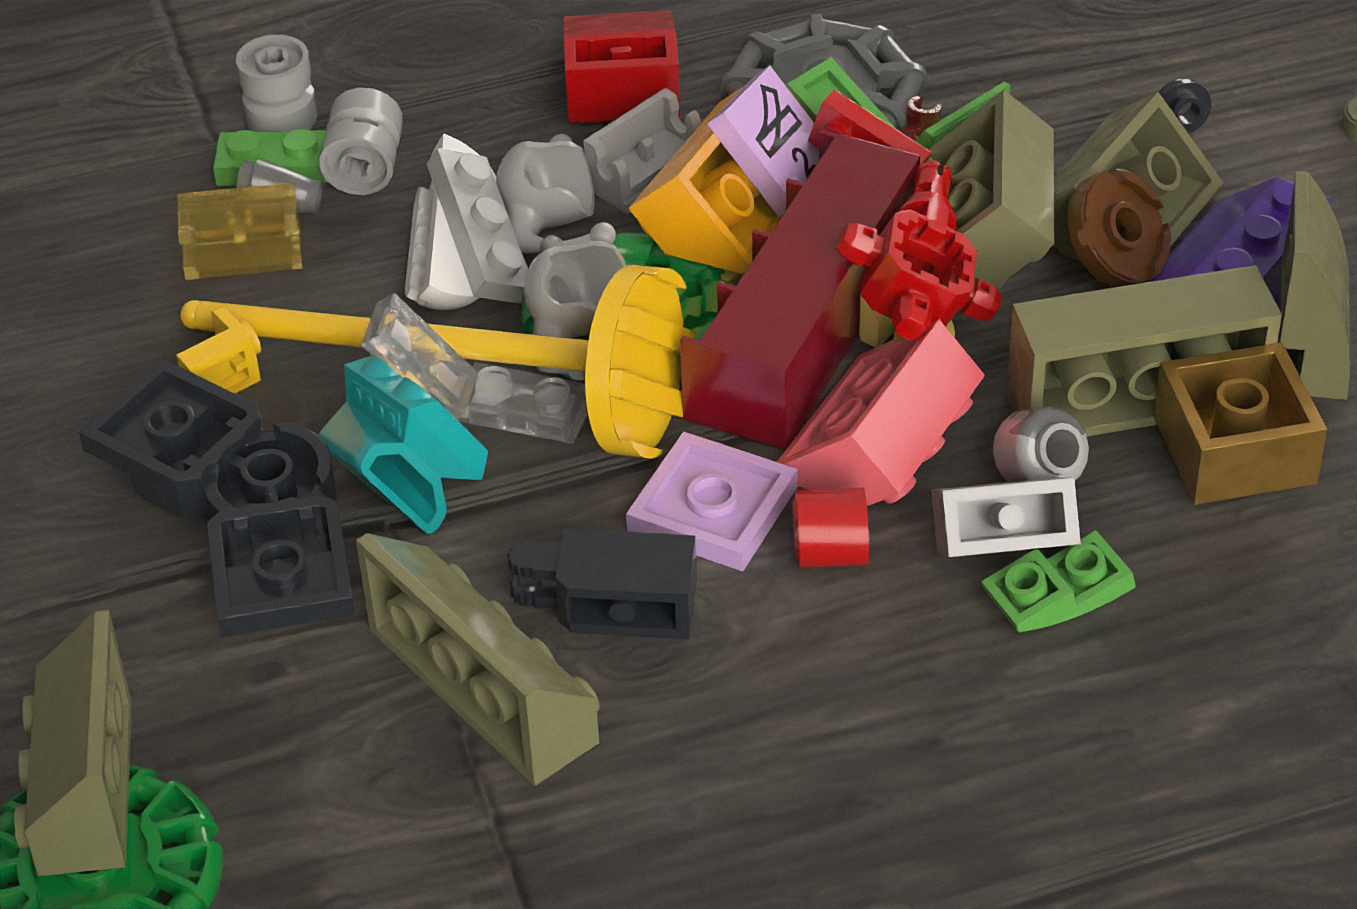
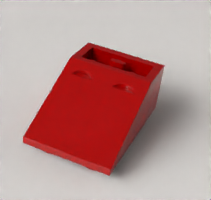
[564,10,680,124]

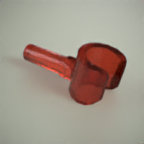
[901,96,941,141]

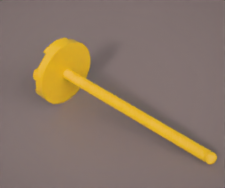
[180,265,695,459]

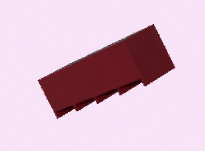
[680,129,920,450]

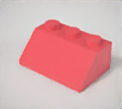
[777,319,985,506]

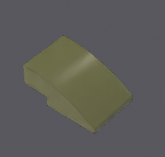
[1279,171,1350,400]

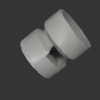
[236,35,317,132]
[319,87,403,195]

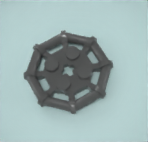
[719,13,928,132]

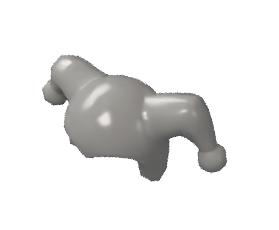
[496,134,595,255]
[524,222,626,381]

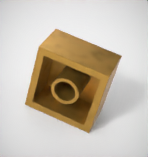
[1154,342,1327,505]

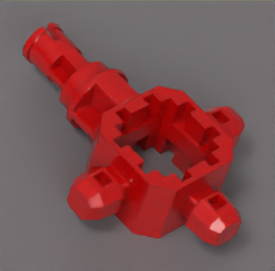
[835,161,1002,340]

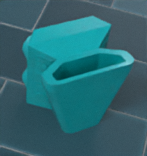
[318,355,488,534]

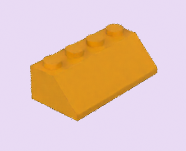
[628,85,784,274]

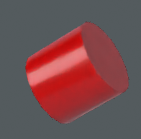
[792,487,869,568]

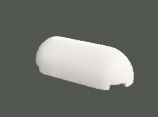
[405,134,496,310]

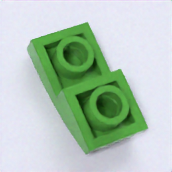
[981,530,1136,632]

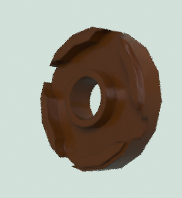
[1067,169,1171,288]

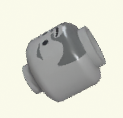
[993,407,1089,482]

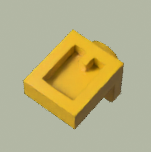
[176,306,261,393]

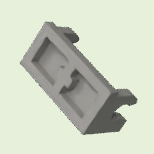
[584,88,702,214]

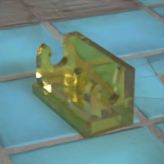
[177,183,303,280]

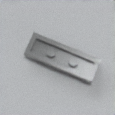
[426,148,528,304]

